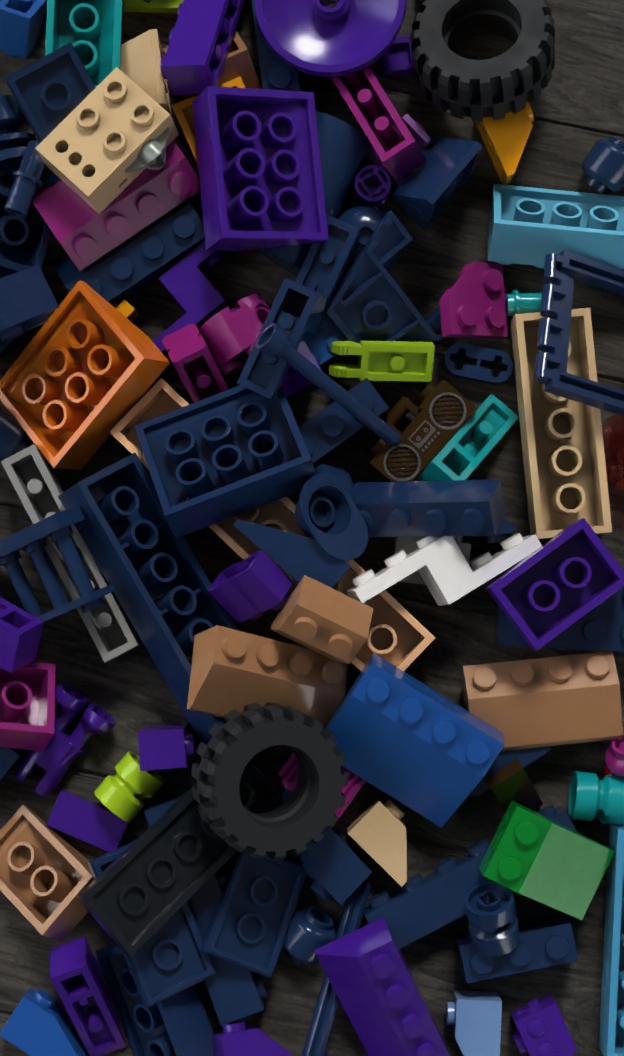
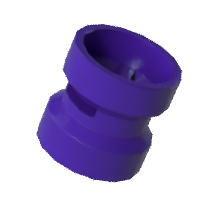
[354,165,391,208]

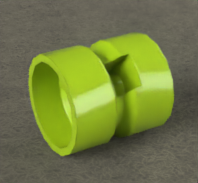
[94,751,165,823]

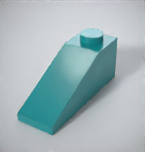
[415,393,519,481]

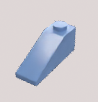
[446,990,502,1056]

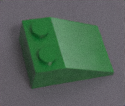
[479,800,615,920]

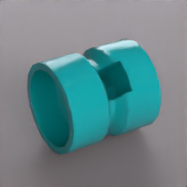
[568,771,624,826]

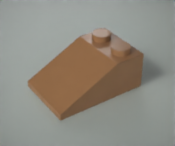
[0,805,94,942]

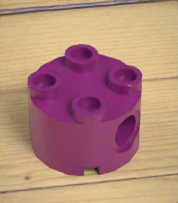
[199,293,270,376]

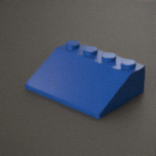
[325,653,505,828]

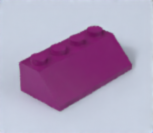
[32,140,200,272]

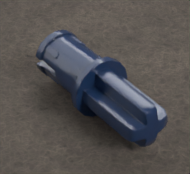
[4,140,45,218]

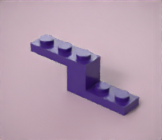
[153,241,227,357]

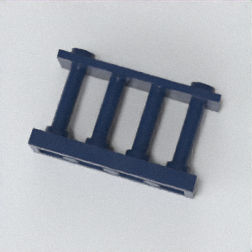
[0,506,116,622]

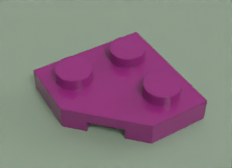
[439,262,508,339]

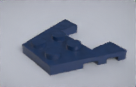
[326,210,445,343]

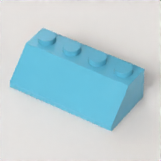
[487,184,624,270]

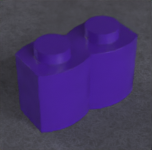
[207,550,293,623]

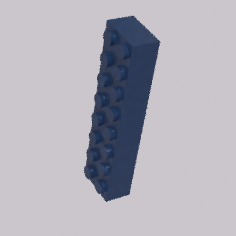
[58,453,238,744]

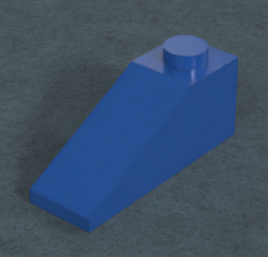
[0,988,89,1056]

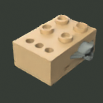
[35,67,179,214]

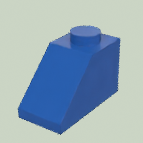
[0,0,47,59]

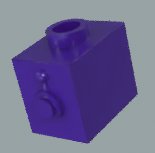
[510,994,578,1056]

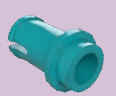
[505,290,542,317]

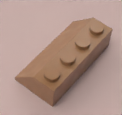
[187,625,347,729]
[462,651,623,751]

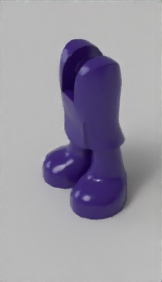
[14,683,116,797]

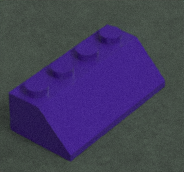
[315,917,450,1056]

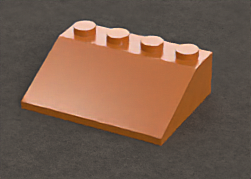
[0,280,170,470]

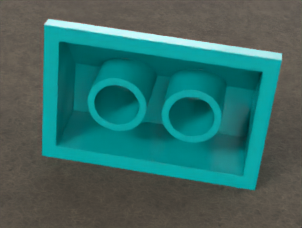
[45,0,123,87]

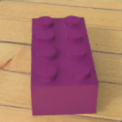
[0,662,56,751]

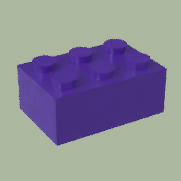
[485,518,624,651]

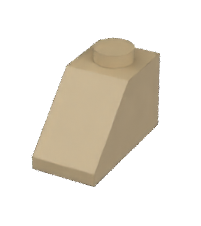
[347,797,407,887]

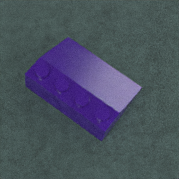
[192,86,329,251]

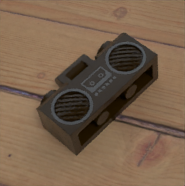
[368,379,477,482]

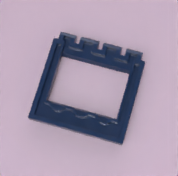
[534,250,624,416]

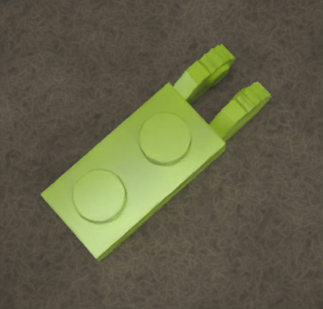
[329,340,435,382]

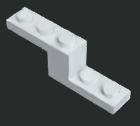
[346,533,542,606]

